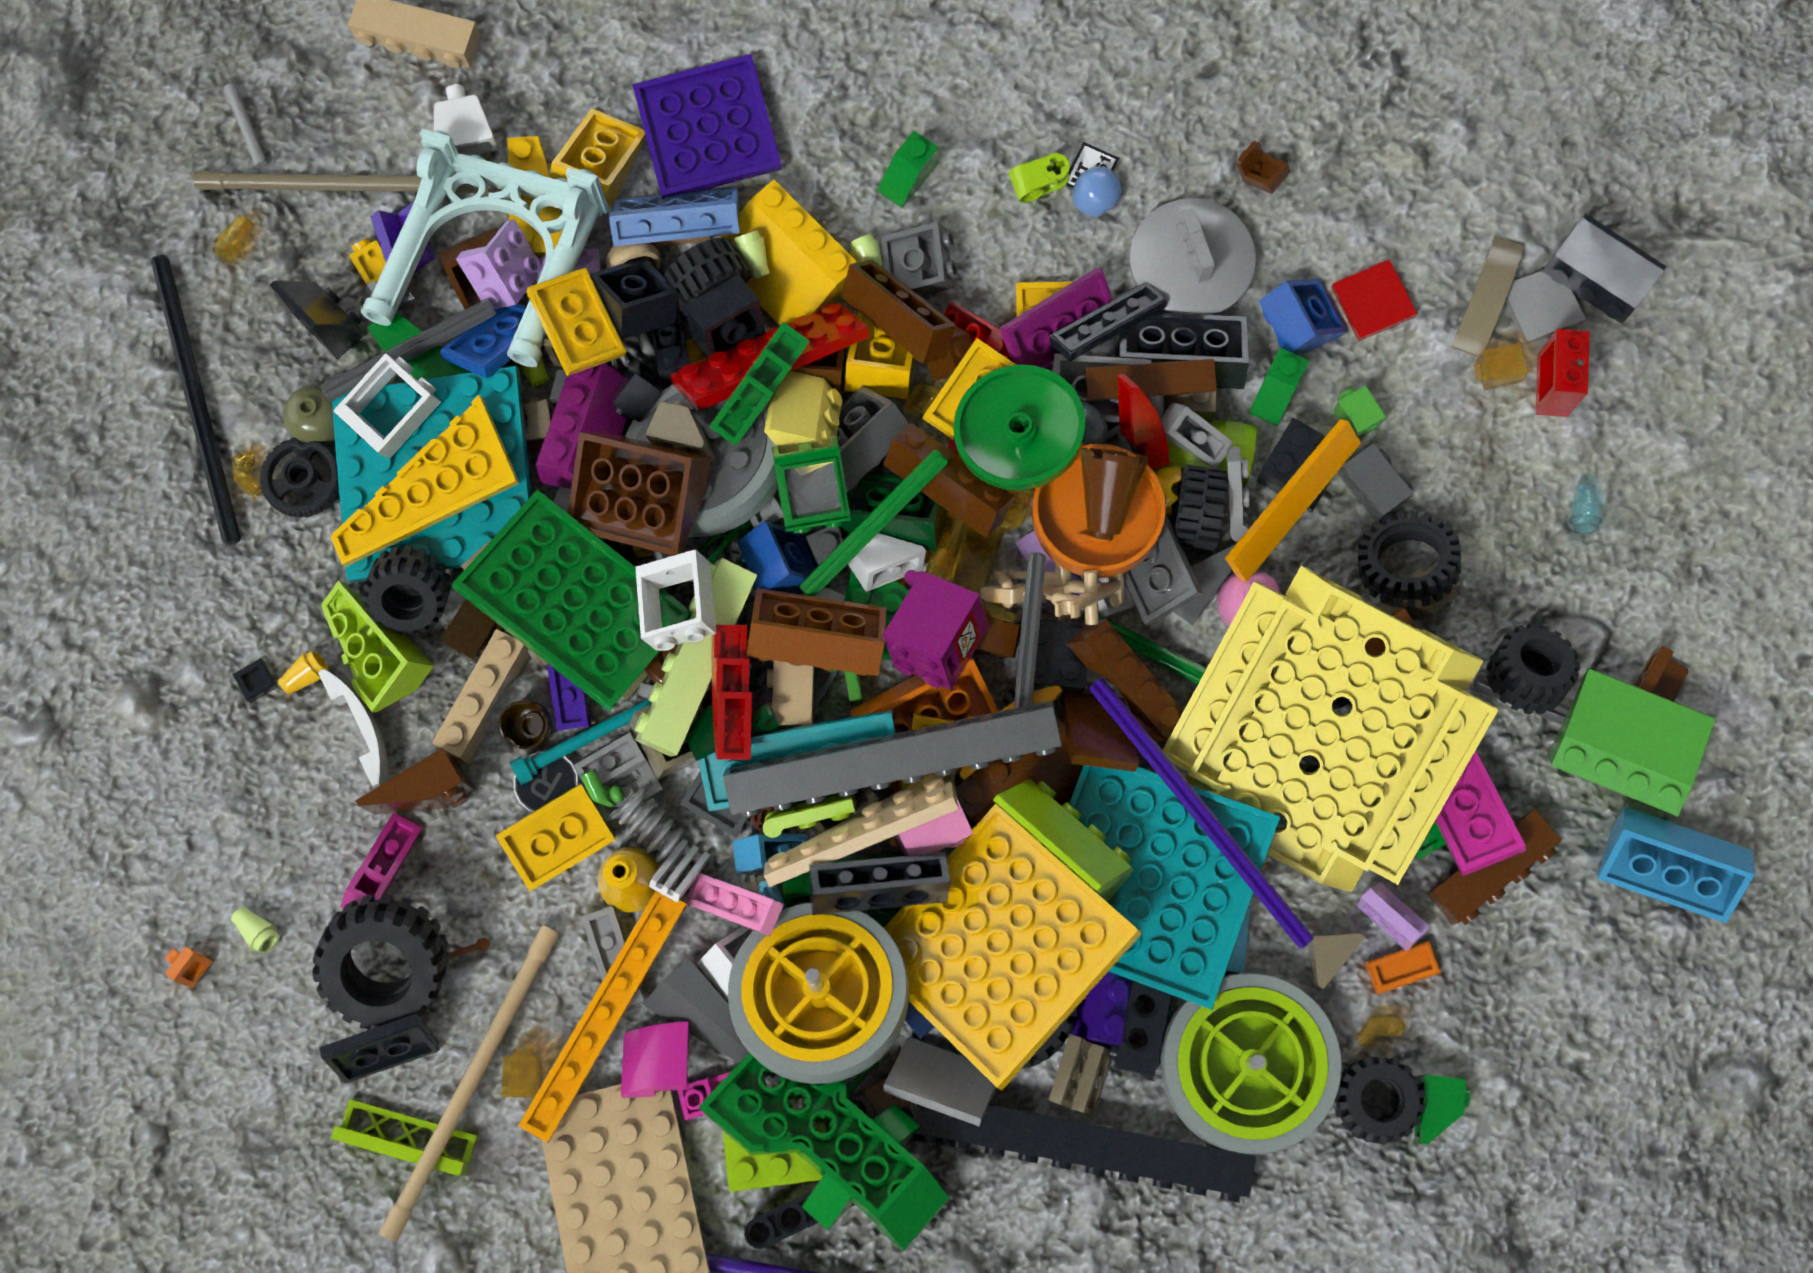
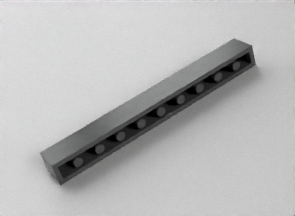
[722,700,1062,817]

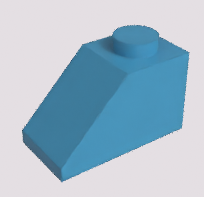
[733,834,809,874]

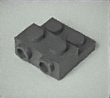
[880,221,958,295]

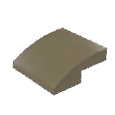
[1048,1034,1112,1117]

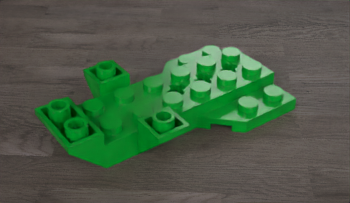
[699,1053,950,1252]

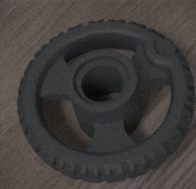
[260,438,339,518]

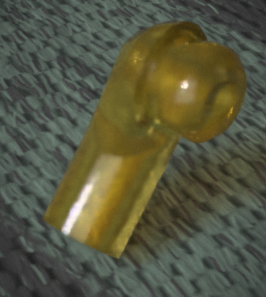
[232,451,262,498]

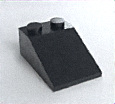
[270,281,365,360]

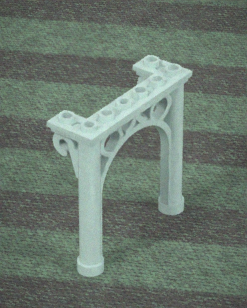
[361,129,609,367]

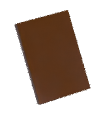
[1059,689,1139,772]

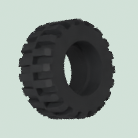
[312,894,449,1030]

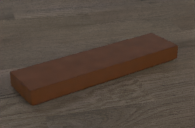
[1084,359,1217,401]

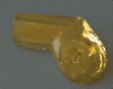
[1354,1014,1406,1049]

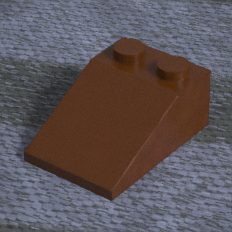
[355,748,475,815]

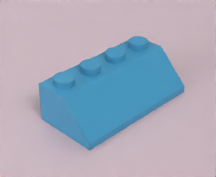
[1597,806,1755,923]

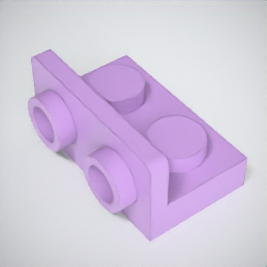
[1357,882,1429,952]

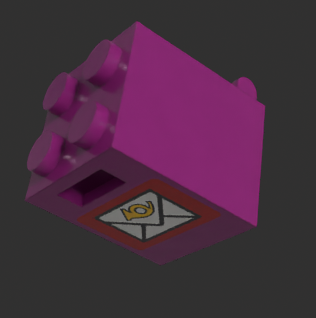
[883,570,989,690]

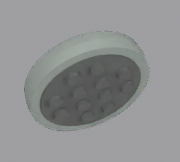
[625,385,785,537]

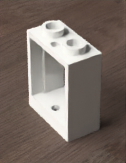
[334,353,441,459]
[636,549,716,651]

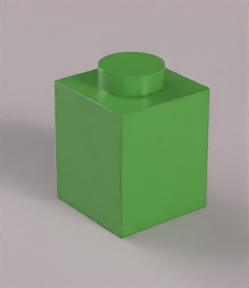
[1333,385,1386,439]

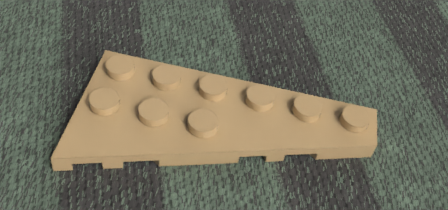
[764,772,959,887]

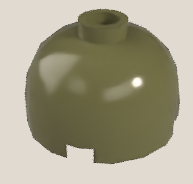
[283,384,335,447]

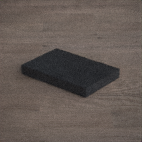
[319,1013,440,1084]

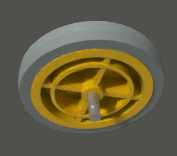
[728,903,909,1084]

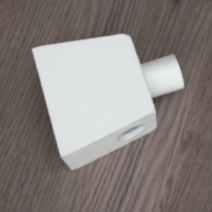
[434,84,498,156]

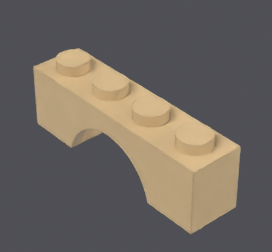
[432,629,529,764]

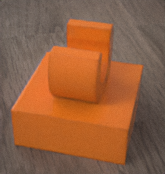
[164,946,213,989]

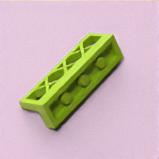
[331,1099,479,1176]

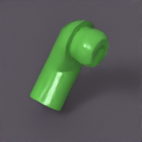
[580,768,625,807]

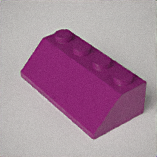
[536,363,628,489]

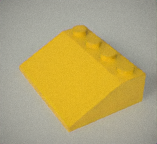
[720,179,857,326]

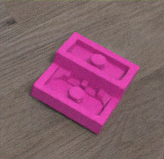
[621,1021,690,1098]

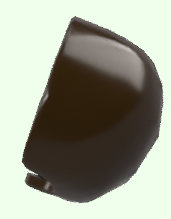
[498,700,552,750]

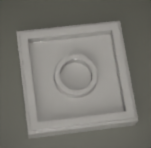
[1505,270,1586,345]

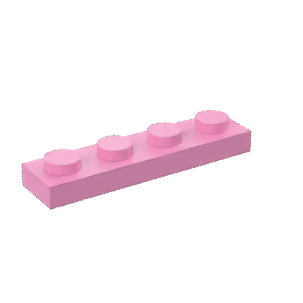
[685,873,784,936]

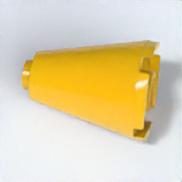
[597,847,663,912]

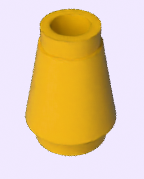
[278,650,329,695]

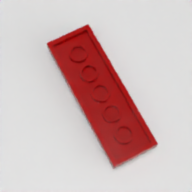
[670,302,870,411]

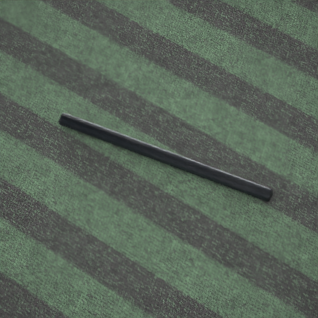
[151,254,241,545]

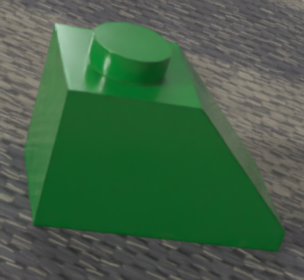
[877,130,939,209]
[1248,347,1309,427]
[1414,1075,1471,1145]

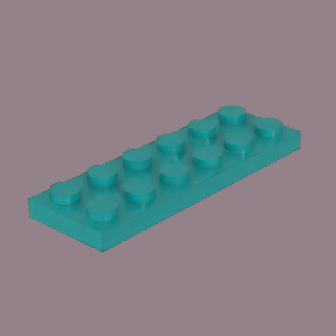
[698,710,896,811]

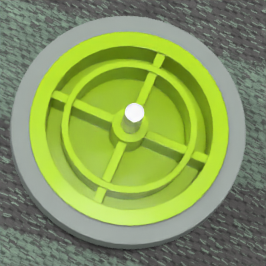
[1161,973,1342,1155]

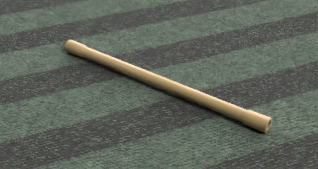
[378,925,559,1243]

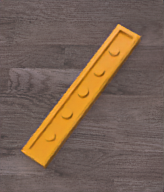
[1225,419,1361,582]

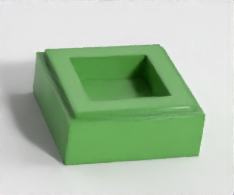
[844,671,863,707]

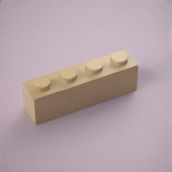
[348,0,481,68]
[766,596,815,730]

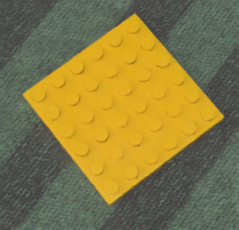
[884,804,1142,1091]

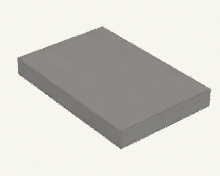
[883,1037,997,1126]

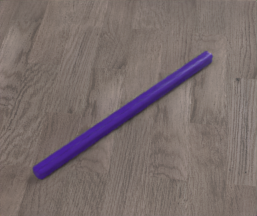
[1090,678,1314,949]

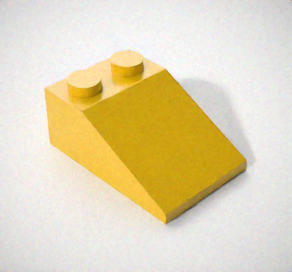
[550,108,646,214]
[845,312,915,399]

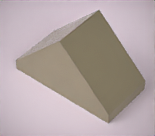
[1308,933,1365,991]

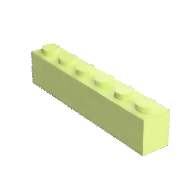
[634,558,757,757]

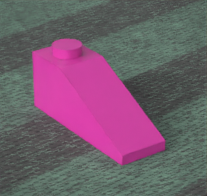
[340,813,422,908]

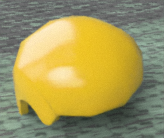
[1154,466,1182,517]

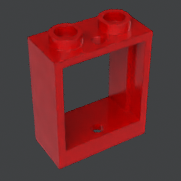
[1535,329,1590,417]

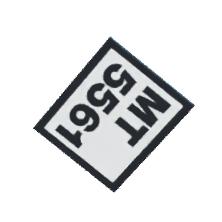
[1066,142,1120,188]

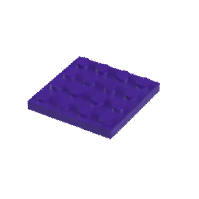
[632,54,782,199]

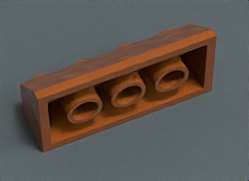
[746,588,887,676]

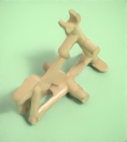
[980,563,1124,625]

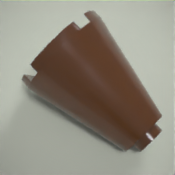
[1081,448,1148,540]

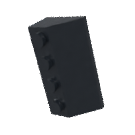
[1117,312,1249,389]

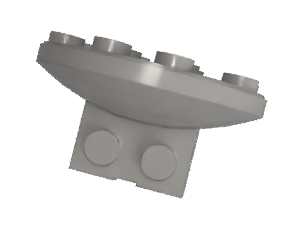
[1129,198,1256,315]

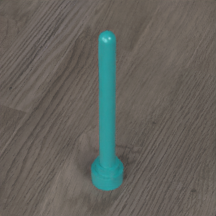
[509,699,652,785]

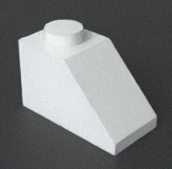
[848,533,926,592]

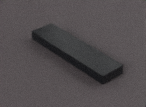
[1049,282,1167,361]

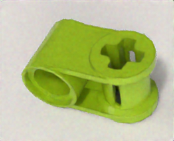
[1008,153,1070,203]

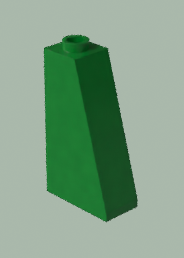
[367,312,471,380]

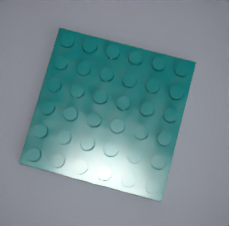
[332,366,531,583]
[1052,765,1281,1010]

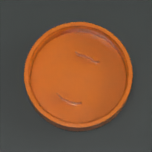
[1032,444,1166,578]

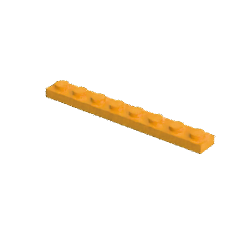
[518,891,687,1143]

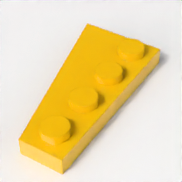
[507,136,563,257]

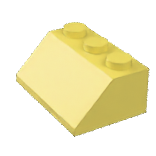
[764,371,842,476]

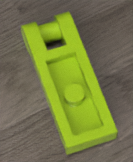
[763,793,856,838]

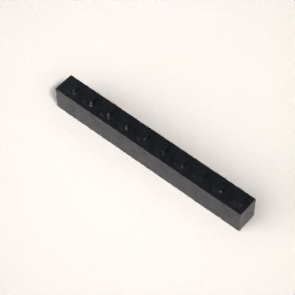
[914,1104,1256,1203]

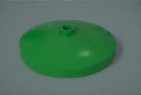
[953,365,1086,490]

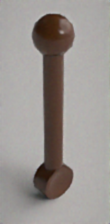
[448,938,490,959]

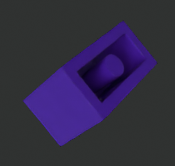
[1071,972,1131,1045]

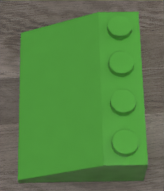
[1547,667,1715,816]

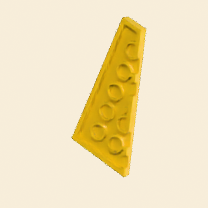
[330,395,520,567]

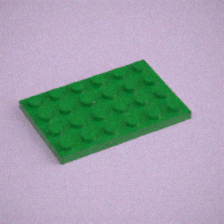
[452,490,692,712]

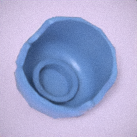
[1071,166,1123,217]

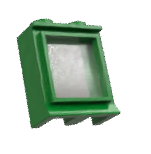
[771,436,851,533]

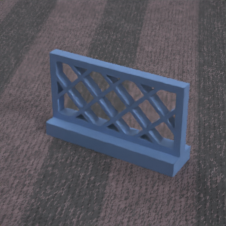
[609,187,740,246]

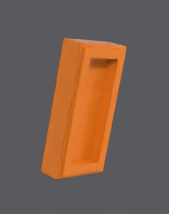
[1365,941,1441,995]

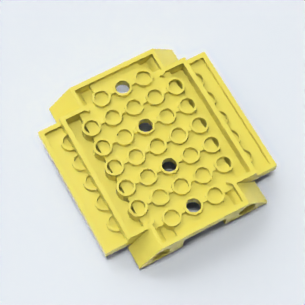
[1162,565,1498,892]

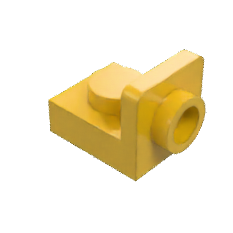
[349,237,386,284]

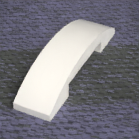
[318,669,388,788]

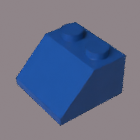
[1259,278,1348,355]
[737,520,818,595]

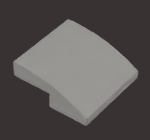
[573,732,665,826]

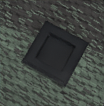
[232,658,279,703]

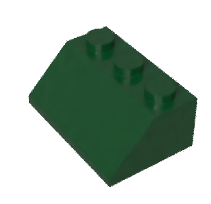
[841,472,946,552]

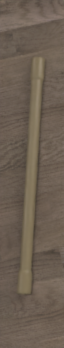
[193,171,501,195]

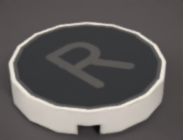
[513,751,579,813]

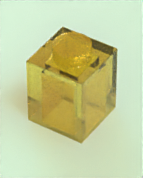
[1474,343,1529,391]
[502,1049,543,1097]

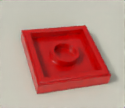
[1331,260,1417,342]

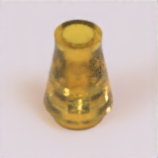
[212,215,254,263]

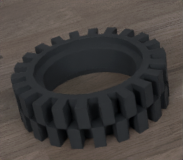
[1357,511,1461,608]

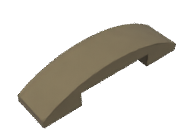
[1451,235,1524,359]

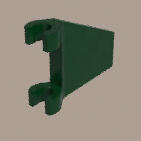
[685,666,779,761]

